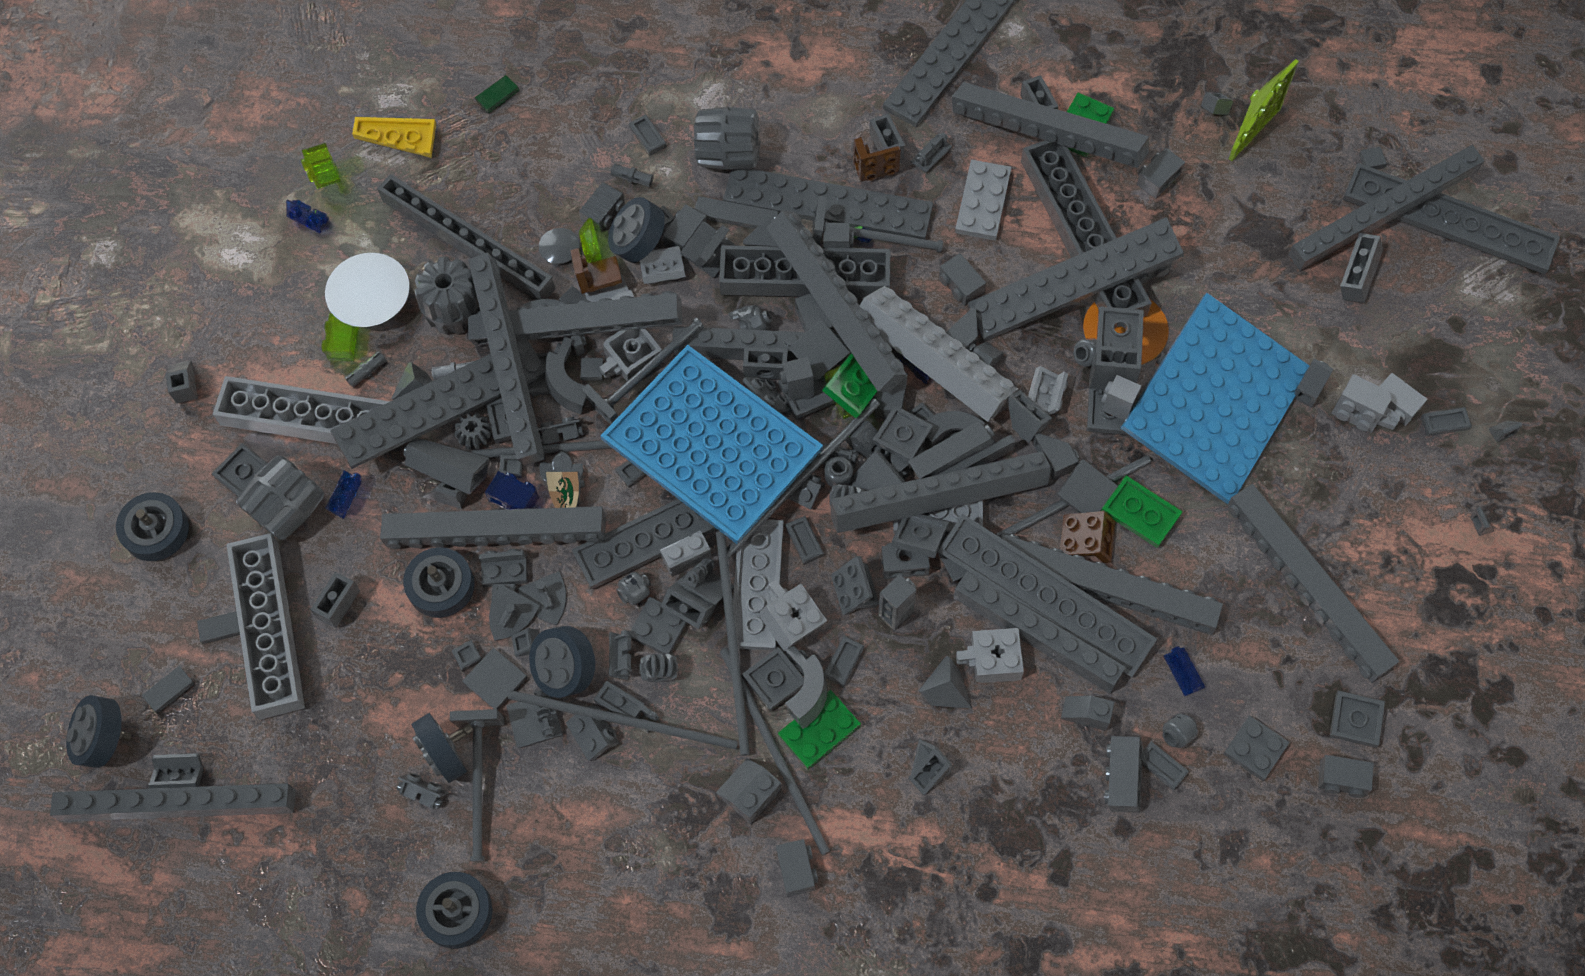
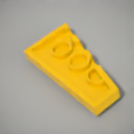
[352,117,436,158]

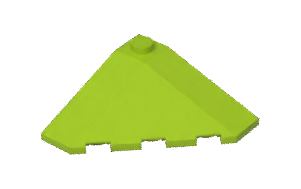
[1229,59,1299,161]

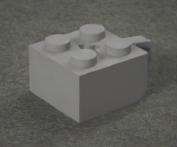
[600,328,664,381]
[1331,374,1401,433]
[760,580,827,651]
[956,628,1024,683]

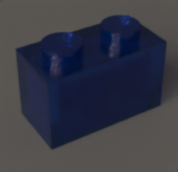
[485,471,539,510]

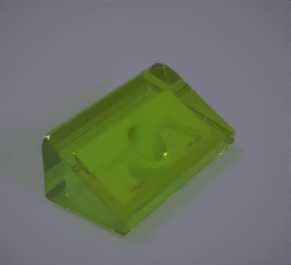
[579,218,602,263]

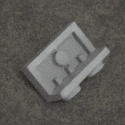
[640,246,685,284]
[1028,366,1068,415]

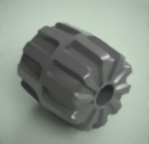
[694,107,761,169]
[415,256,480,335]
[236,455,324,540]

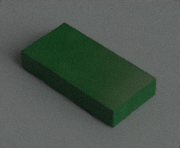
[475,75,519,114]

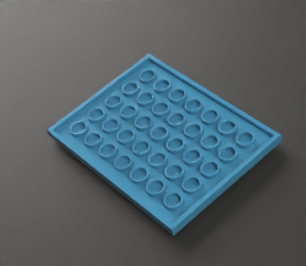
[1120,293,1309,504]
[601,345,823,544]

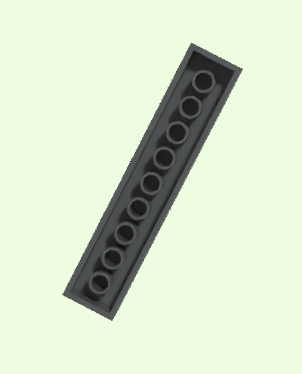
[1021,140,1152,327]

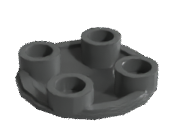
[539,228,580,267]

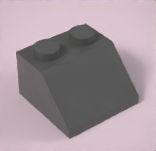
[716,758,782,824]

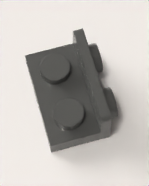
[479,549,528,587]

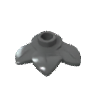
[540,451,583,482]

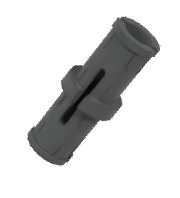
[611,163,654,188]
[345,351,387,388]

